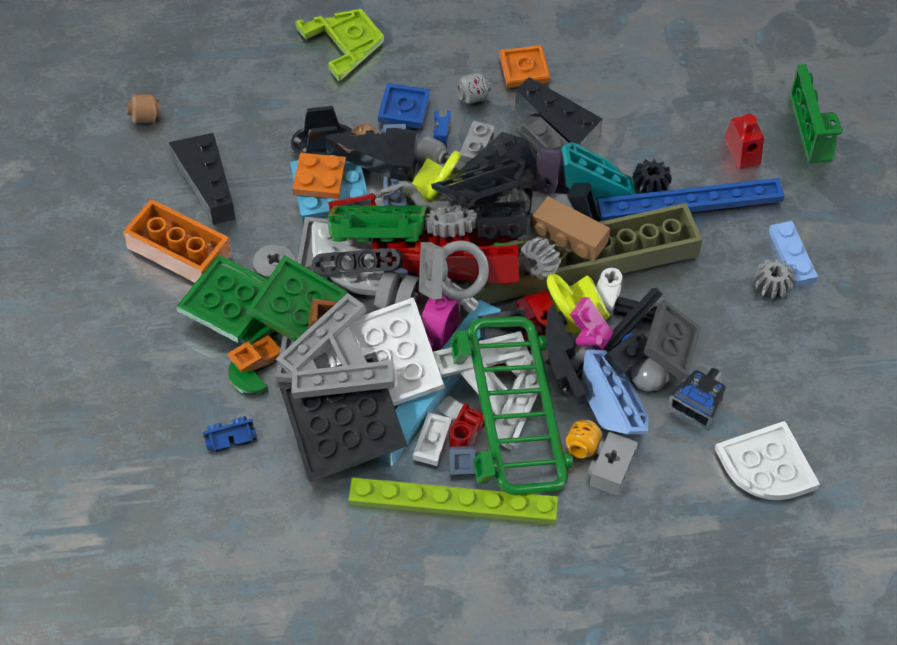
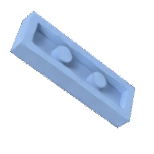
[769,221,818,287]

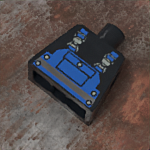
[668,368,726,430]

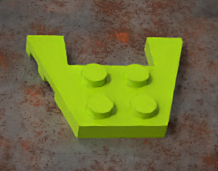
[295,9,384,81]

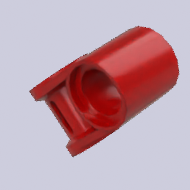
[522,290,553,337]
[449,403,485,447]

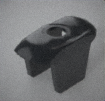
[291,106,352,155]

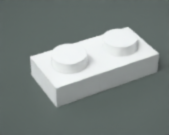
[413,412,452,466]

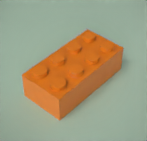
[123,199,232,282]

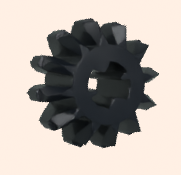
[632,158,672,194]

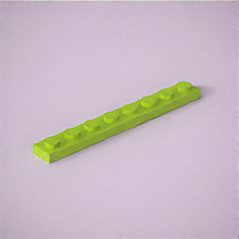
[348,478,558,525]

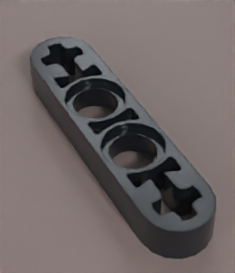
[312,248,404,275]

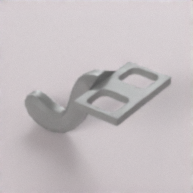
[375,181,451,214]

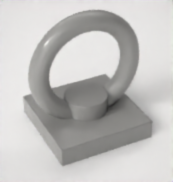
[419,241,489,300]

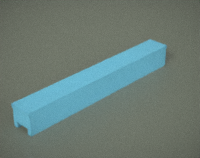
[379,300,501,467]

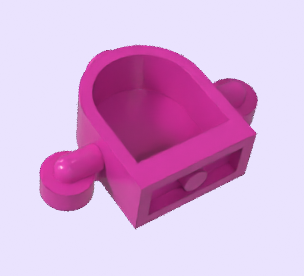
[421,282,461,352]

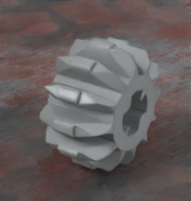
[519,237,561,280]
[753,258,795,299]

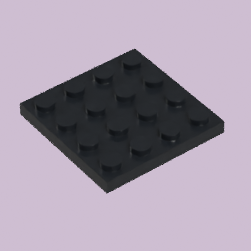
[280,352,408,482]

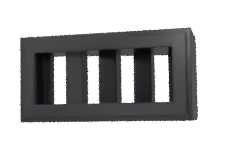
[567,183,601,222]

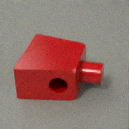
[724,114,764,170]

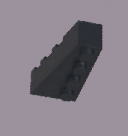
[515,77,603,149]

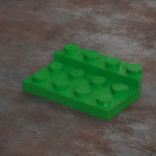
[328,205,427,242]

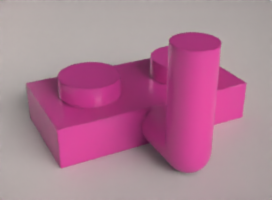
[570,297,614,350]

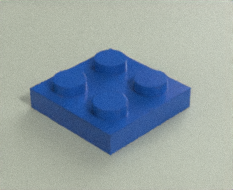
[378,83,431,129]

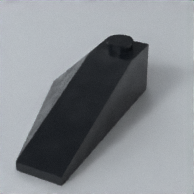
[325,128,417,181]

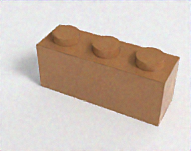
[532,196,610,262]

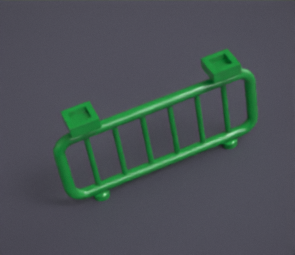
[450,316,573,495]

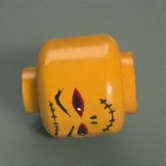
[565,420,603,458]

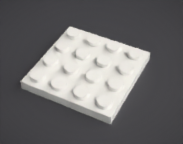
[325,297,445,406]

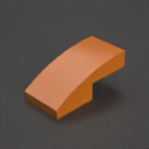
[227,335,280,373]

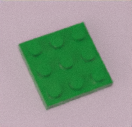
[176,254,268,343]
[246,255,347,342]

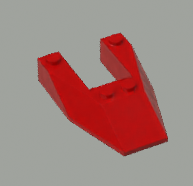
[372,225,519,285]

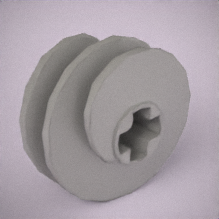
[253,244,296,279]

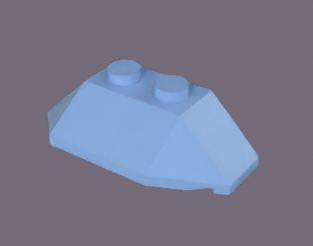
[582,350,649,434]

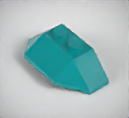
[561,142,636,201]

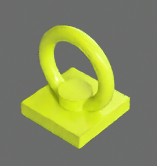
[405,151,461,202]
[547,274,610,339]

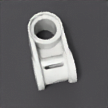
[596,268,622,316]

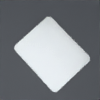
[437,396,463,421]

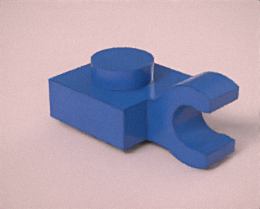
[434,110,451,150]

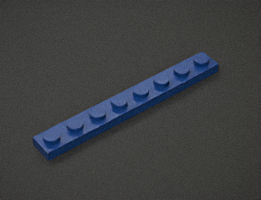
[597,178,785,221]

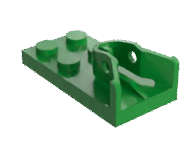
[790,64,843,163]

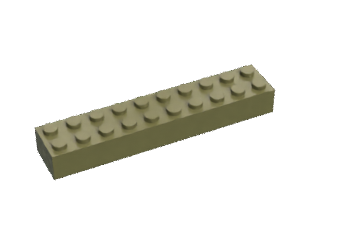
[462,203,702,304]

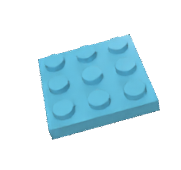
[290,155,370,221]

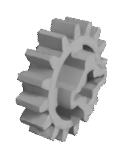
[425,205,477,238]

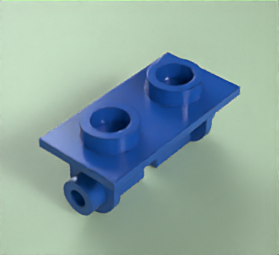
[203,416,257,452]

